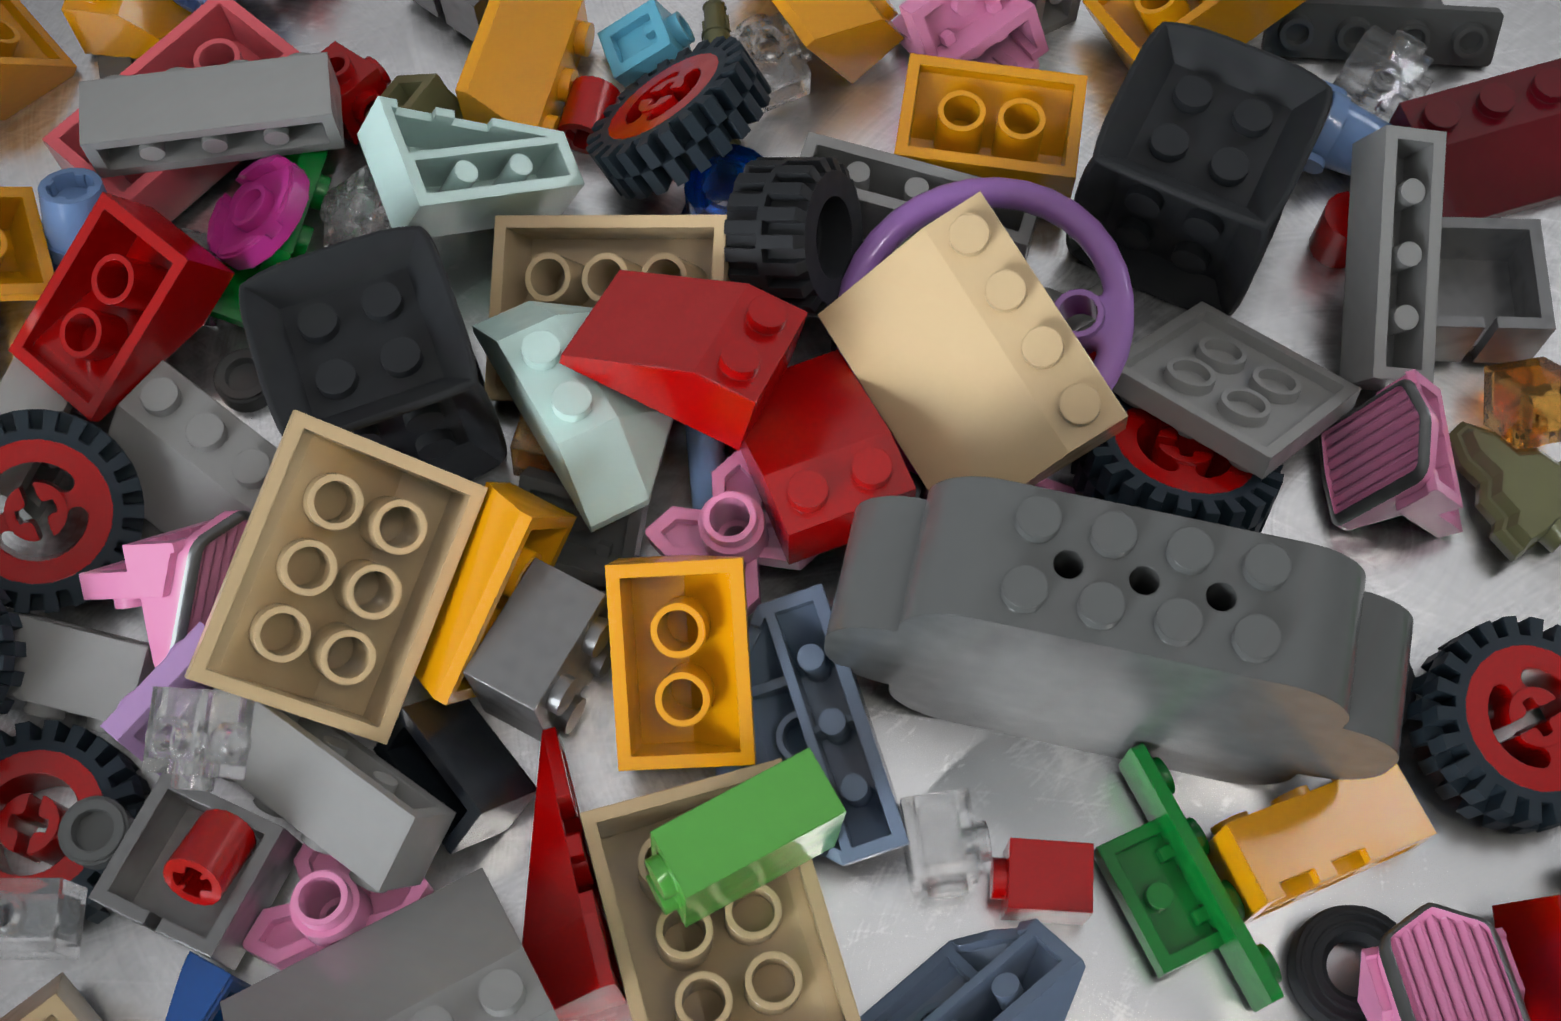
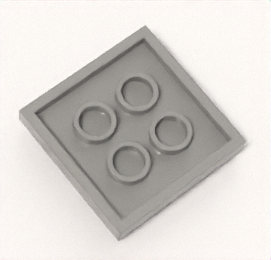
[1112,301,1362,479]

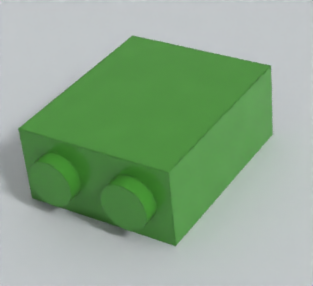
[644,747,847,928]

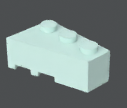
[357,96,585,237]

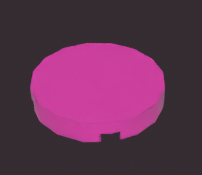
[207,154,310,270]

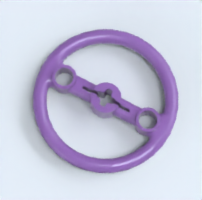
[837,177,1134,435]

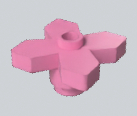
[645,450,817,616]
[242,843,434,970]

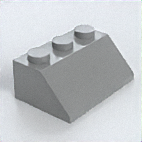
[108,360,277,533]

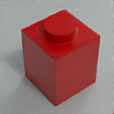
[990,837,1094,926]

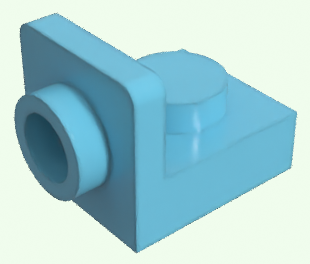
[597,0,695,88]

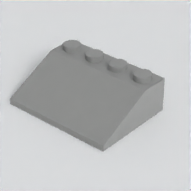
[220,868,559,1021]

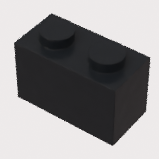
[373,697,537,854]

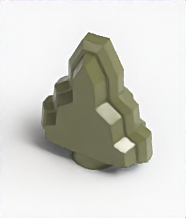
[1449,421,1561,562]

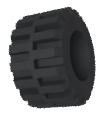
[724,157,863,317]

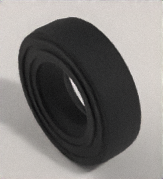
[1287,905,1397,1021]

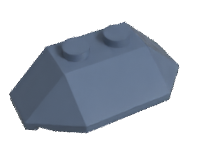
[741,583,910,866]
[860,918,1086,1021]

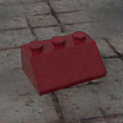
[1389,58,1561,218]

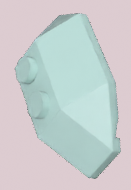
[472,301,674,533]

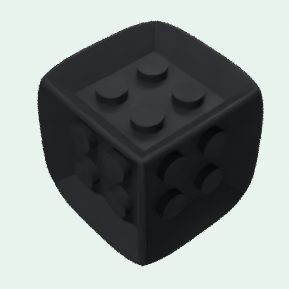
[1066,22,1333,316]
[239,226,507,481]

